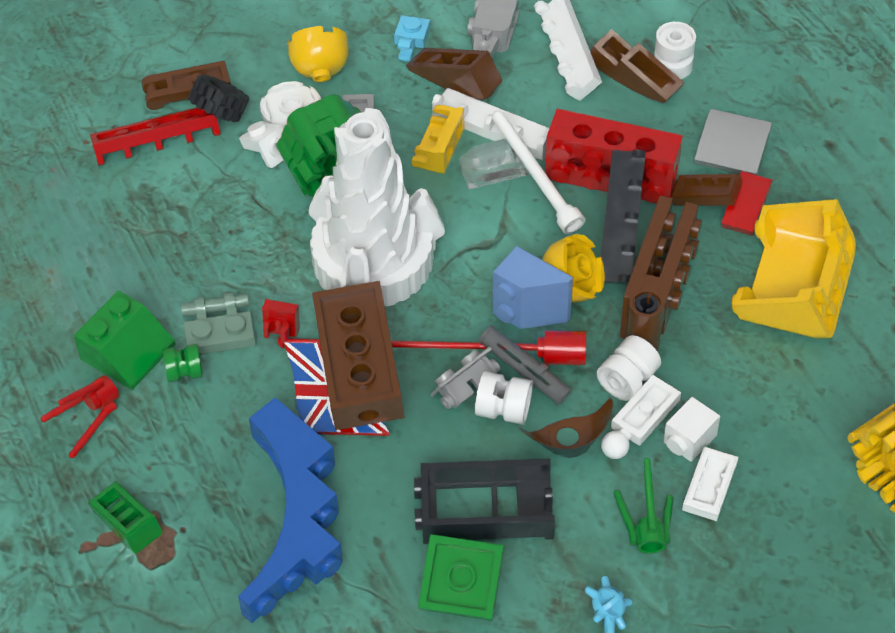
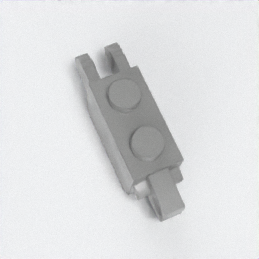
[468,0,519,58]

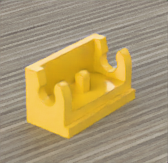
[411,105,464,174]

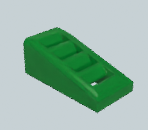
[88,481,162,554]

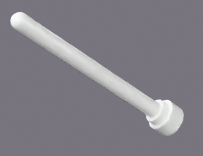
[492,111,585,234]

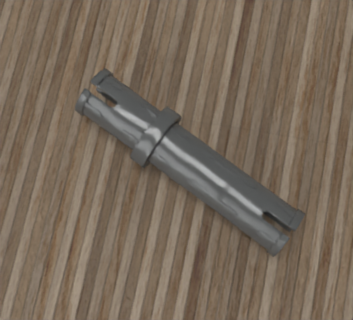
[478,325,572,406]

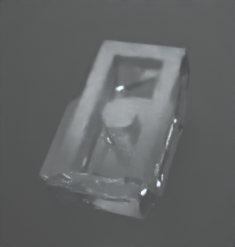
[459,139,529,189]

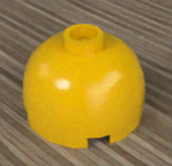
[287,26,349,82]
[542,234,605,303]

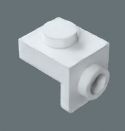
[239,121,283,168]

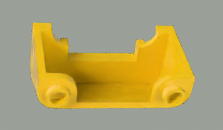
[732,199,856,339]

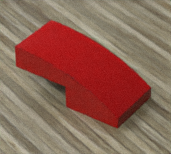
[721,171,773,236]

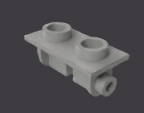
[430,347,500,409]

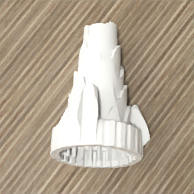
[308,108,445,306]

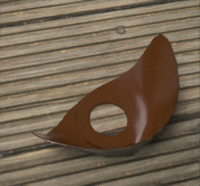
[518,398,613,458]

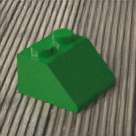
[73,290,176,390]

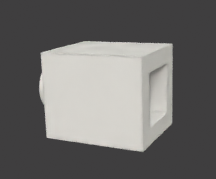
[663,397,720,462]

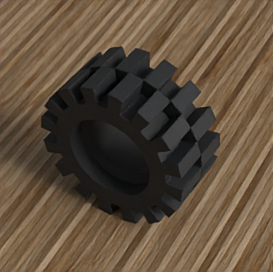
[188,74,249,122]

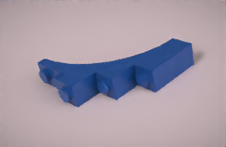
[238,398,343,623]

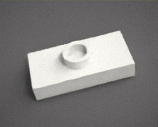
[682,447,738,521]

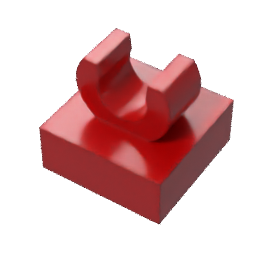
[262,299,300,341]

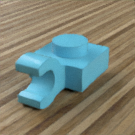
[394,15,430,62]

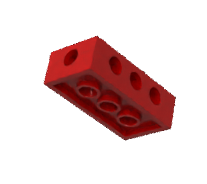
[545,109,683,203]

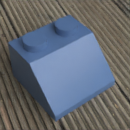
[493,246,573,329]

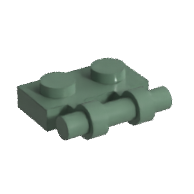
[181,292,256,355]

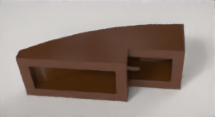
[590,29,684,103]

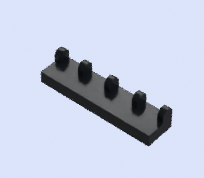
[601,150,646,285]

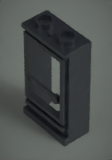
[414,459,555,544]

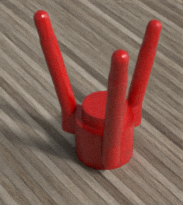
[40,375,119,458]

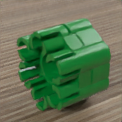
[276,94,361,197]

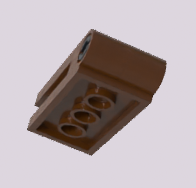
[620,196,702,351]

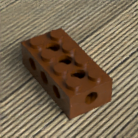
[312,281,405,430]

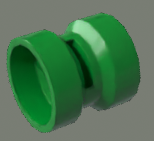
[163,344,203,383]

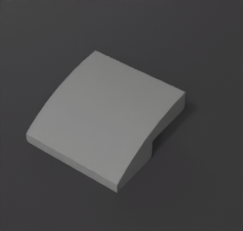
[694,109,772,175]

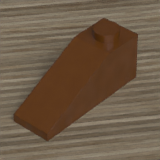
[406,48,502,100]

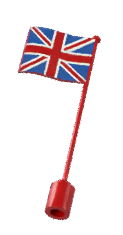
[277,330,586,436]

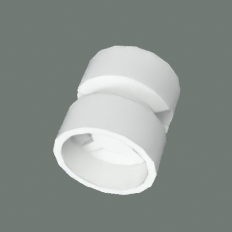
[654,22,696,79]
[597,335,661,401]
[475,371,533,425]

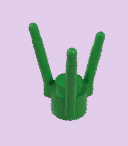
[614,458,673,554]

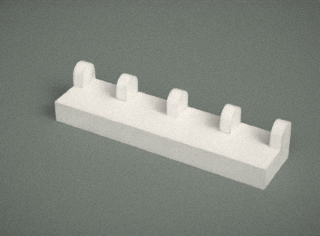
[534,0,602,101]
[432,88,549,160]

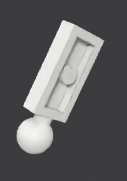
[601,375,681,459]

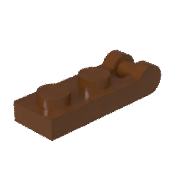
[141,60,231,110]

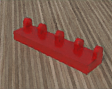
[89,108,221,166]

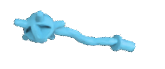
[585,576,632,633]

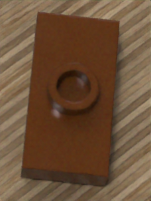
[671,174,742,206]

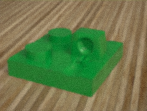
[418,534,504,621]

